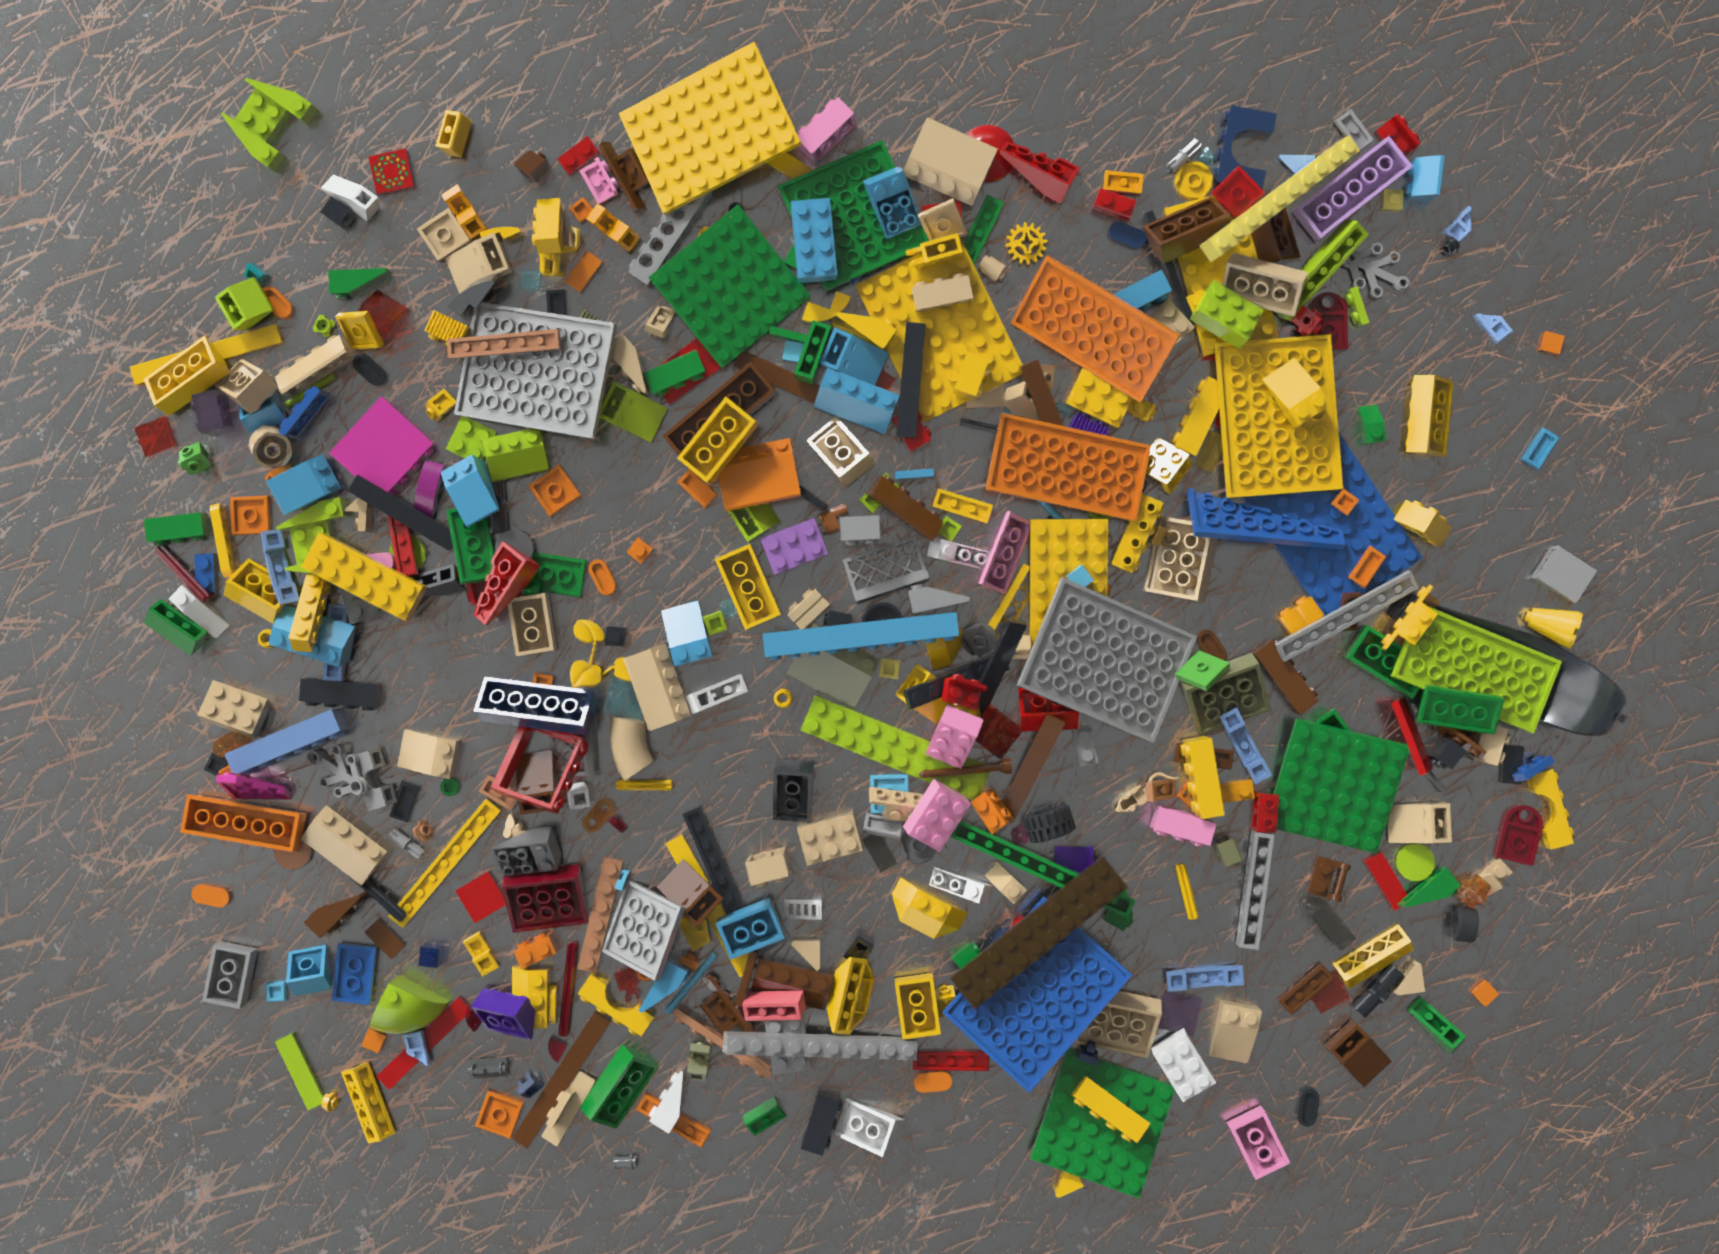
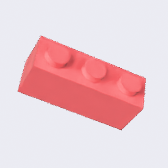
[742,991,806,1021]

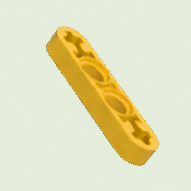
[210,503,236,578]

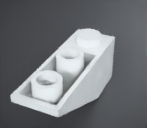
[321,175,379,221]
[927,538,990,570]
[929,867,994,904]
[648,1070,683,1134]

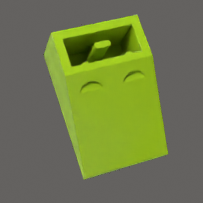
[599,381,668,443]

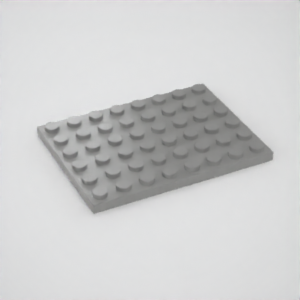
[454,302,617,439]
[1017,577,1197,743]

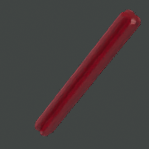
[558,942,578,1037]

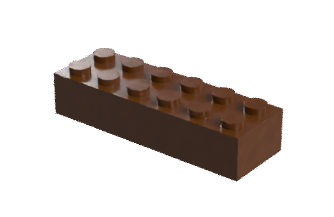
[662,361,778,456]

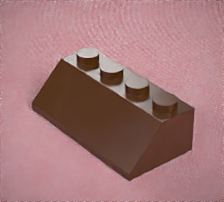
[1143,196,1231,264]
[866,475,943,542]
[751,955,834,1011]

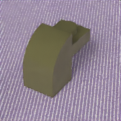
[687,1042,711,1082]

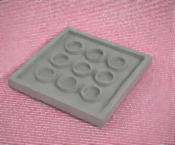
[601,880,685,981]

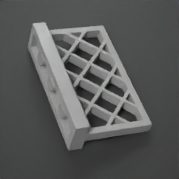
[843,536,930,605]
[549,713,600,777]

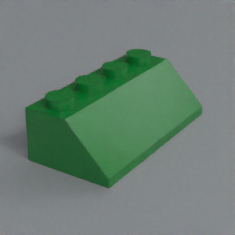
[579,1044,659,1129]

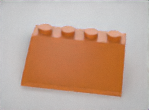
[718,438,801,511]

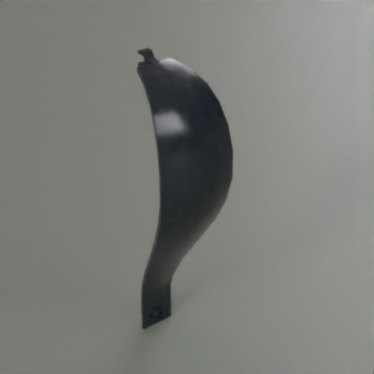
[1386,592,1627,736]

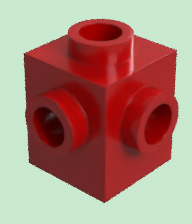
[1291,305,1325,336]

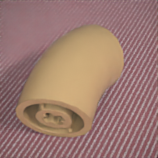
[609,715,654,781]

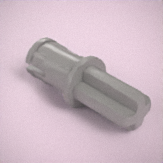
[1167,139,1202,173]
[388,828,425,859]

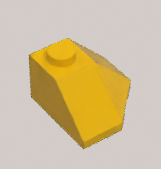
[925,623,962,670]

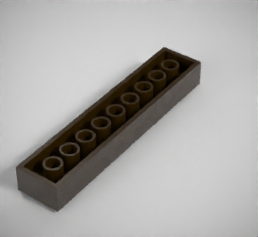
[950,855,1128,1010]

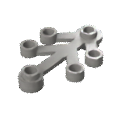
[1342,243,1410,299]
[307,744,368,798]

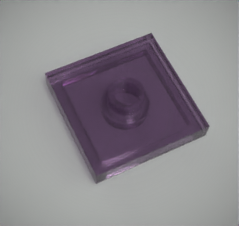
[1158,989,1202,1037]

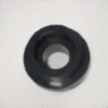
[1441,236,1460,255]

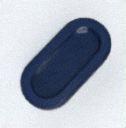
[1108,221,1146,249]

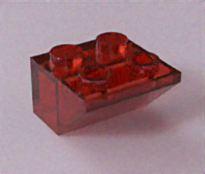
[975,704,1022,760]

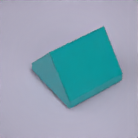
[244,262,269,286]

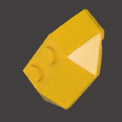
[892,877,968,939]
[826,957,875,1035]

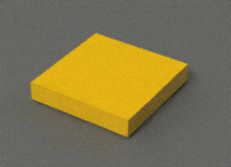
[335,311,384,350]

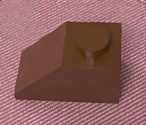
[514,150,549,183]

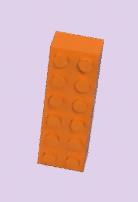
[180,794,307,852]

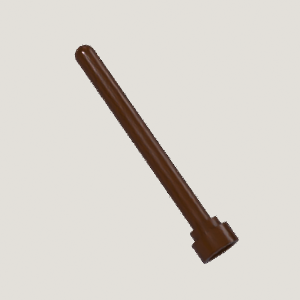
[919,758,1012,778]

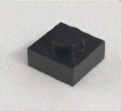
[605,626,626,647]

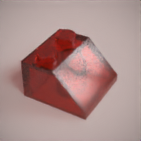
[357,289,410,342]

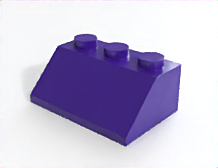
[471,988,535,1040]

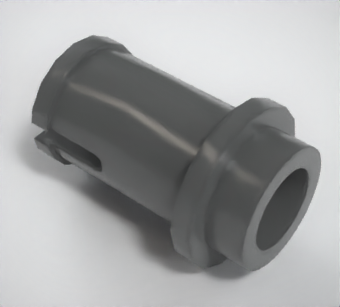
[613,1154,638,1170]

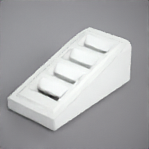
[784,899,822,920]

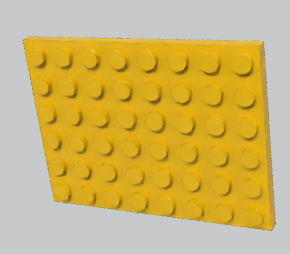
[619,42,802,215]
[855,238,1023,423]
[1214,334,1343,498]

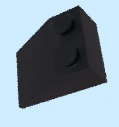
[773,759,815,823]

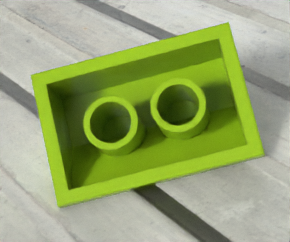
[482,428,549,482]

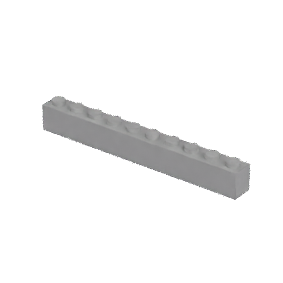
[723,1031,918,1060]

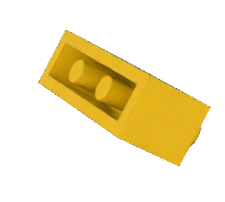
[532,198,563,254]

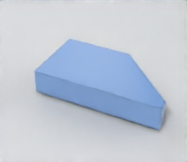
[1278,155,1315,175]
[1443,206,1472,243]
[1474,314,1513,344]
[403,1030,430,1066]

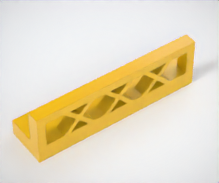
[988,564,1030,637]
[1333,924,1414,989]
[341,1062,395,1143]

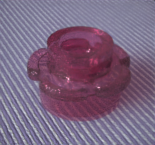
[1011,826,1029,845]

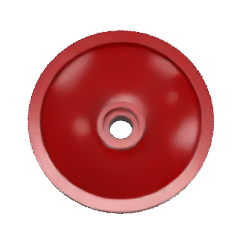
[966,125,1014,183]

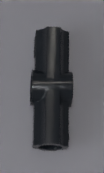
[489,475,507,534]
[1352,964,1404,1018]

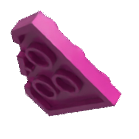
[216,772,291,800]

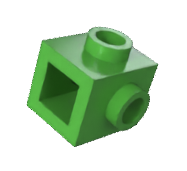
[178,442,211,476]

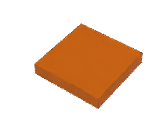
[528,464,582,517]
[230,495,271,536]
[475,1089,524,1139]

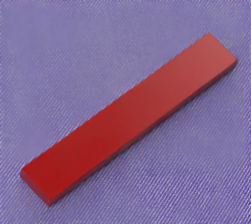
[376,996,470,1090]

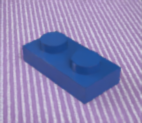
[194,554,217,592]
[1512,755,1555,782]

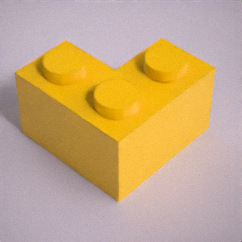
[1394,500,1452,548]

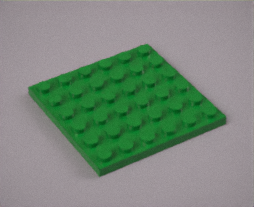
[777,140,929,292]
[648,205,811,368]
[1273,718,1410,853]
[1030,1048,1175,1199]

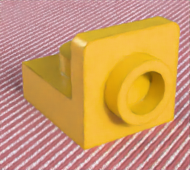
[425,389,456,422]
[1126,398,1157,423]
[935,985,955,1018]

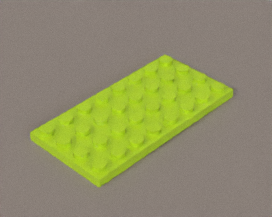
[1391,607,1562,734]

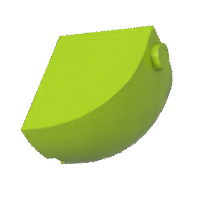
[370,975,450,1034]

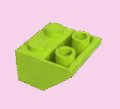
[215,277,274,331]
[728,503,781,543]

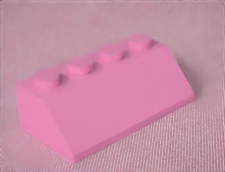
[978,511,1030,595]

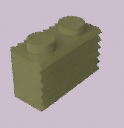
[1211,834,1243,868]

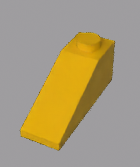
[836,312,898,350]

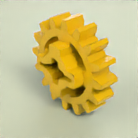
[1005,222,1048,265]

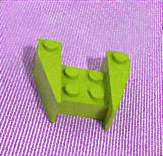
[221,78,318,172]
[276,497,349,574]

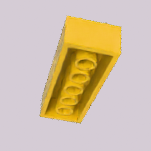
[301,533,428,621]

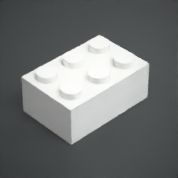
[1151,1028,1216,1102]

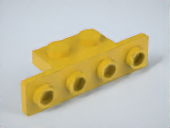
[1381,585,1438,651]

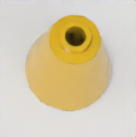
[1524,608,1583,649]

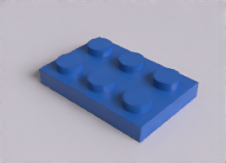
[278,386,330,439]
[332,943,377,1005]

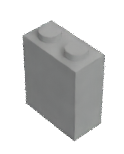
[1531,546,1597,603]

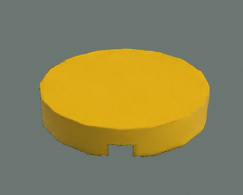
[1174,161,1214,201]

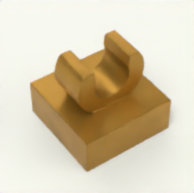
[1149,525,1173,547]

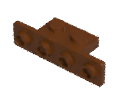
[598,142,649,211]
[1417,710,1487,760]
[699,974,755,1036]

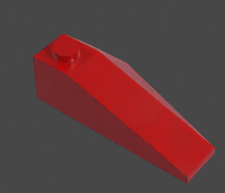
[999,141,1080,204]
[474,541,540,626]

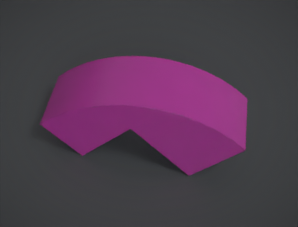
[414,460,444,517]

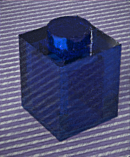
[418,943,444,968]

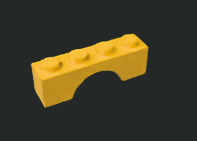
[1527,768,1574,850]
[578,973,656,1036]

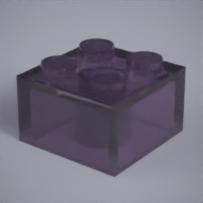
[191,390,235,436]

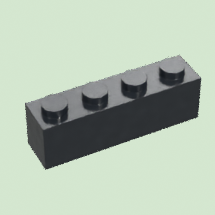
[299,678,382,711]

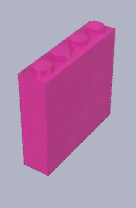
[329,396,436,495]

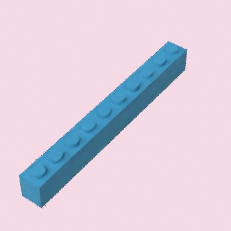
[762,612,959,660]

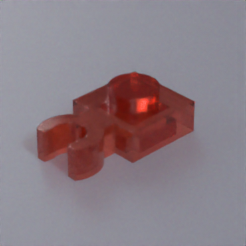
[614,967,640,1003]

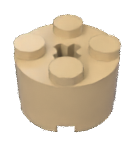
[249,425,292,469]

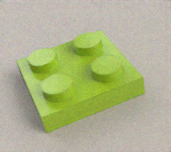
[446,416,498,461]

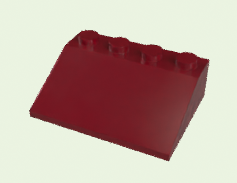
[501,864,589,933]

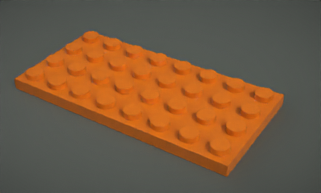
[1011,255,1180,403]
[985,413,1151,522]

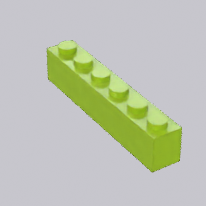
[1274,219,1369,321]

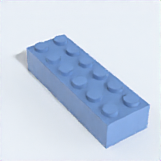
[225,708,350,776]

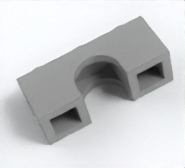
[352,747,398,811]

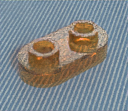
[213,731,251,757]
[582,799,615,833]

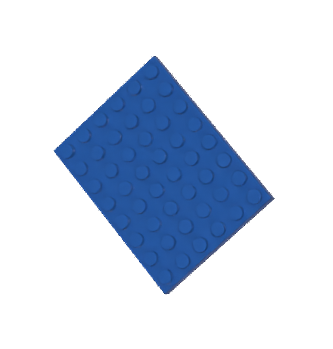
[1242,433,1423,617]
[942,896,1132,1093]

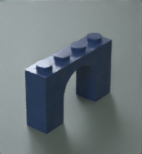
[1212,105,1277,190]

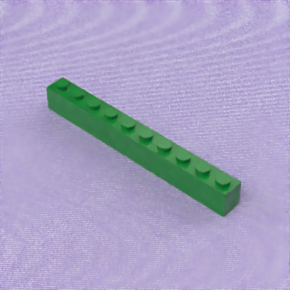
[950,819,1136,918]

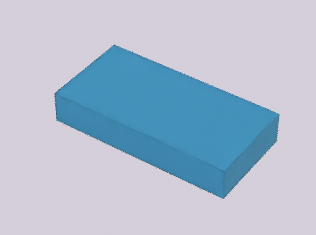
[1521,428,1560,471]
[895,469,934,480]

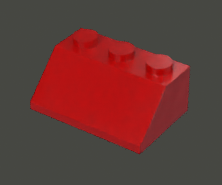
[1018,688,1079,732]

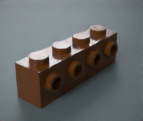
[1251,639,1319,715]

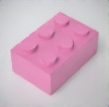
[797,97,857,165]
[925,705,983,769]
[903,779,971,852]
[1149,803,1217,848]
[1226,1106,1290,1180]

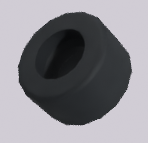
[1451,906,1479,943]

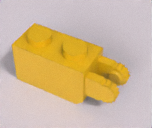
[905,233,963,268]

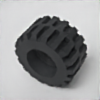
[1023,804,1076,843]

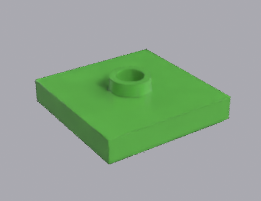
[1175,650,1230,691]

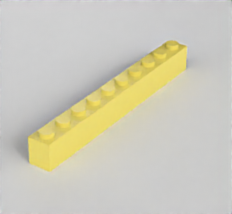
[1200,135,1360,262]

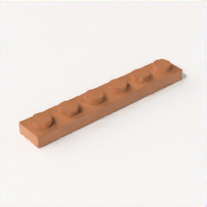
[447,329,561,359]
[577,857,624,973]
[673,1005,772,1079]

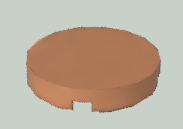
[273,841,313,870]

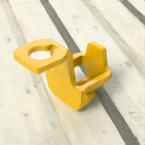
[538,227,580,276]

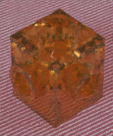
[1457,874,1491,909]

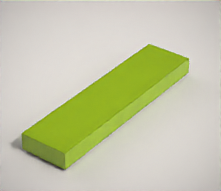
[275,1033,324,1110]

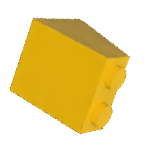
[895,663,956,725]

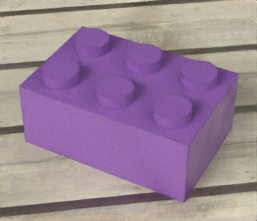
[761,518,829,575]

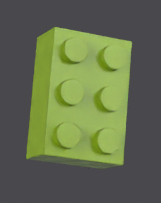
[1190,280,1264,349]

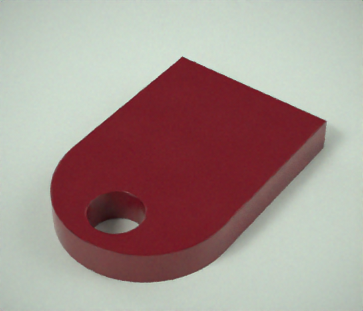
[1308,292,1348,351]
[1494,805,1543,866]

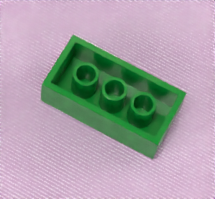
[1342,625,1420,699]

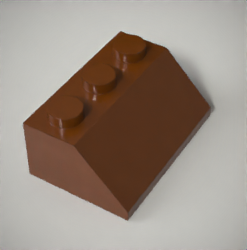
[1251,207,1301,264]

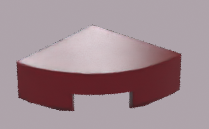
[608,815,628,833]
[465,1007,482,1032]
[548,1036,568,1063]

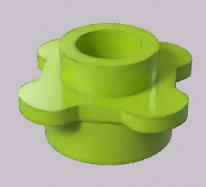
[313,315,335,337]

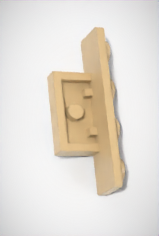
[869,787,924,822]
[542,1071,596,1146]

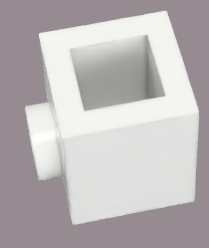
[567,782,590,810]

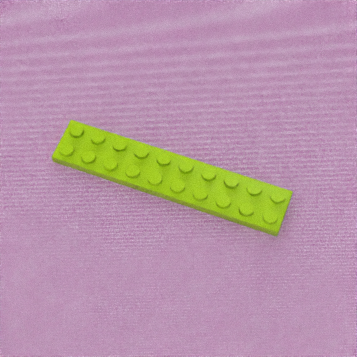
[800,695,990,800]

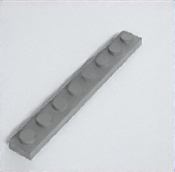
[1275,570,1419,662]

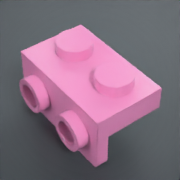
[579,157,619,205]

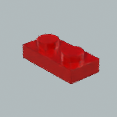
[557,136,600,176]

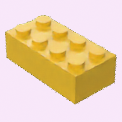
[677,397,760,484]
[715,544,782,630]
[1180,736,1225,819]

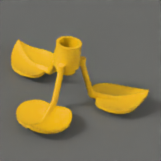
[570,620,631,688]

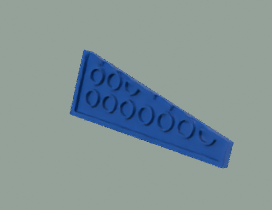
[1187,488,1345,550]

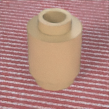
[978,255,1008,282]

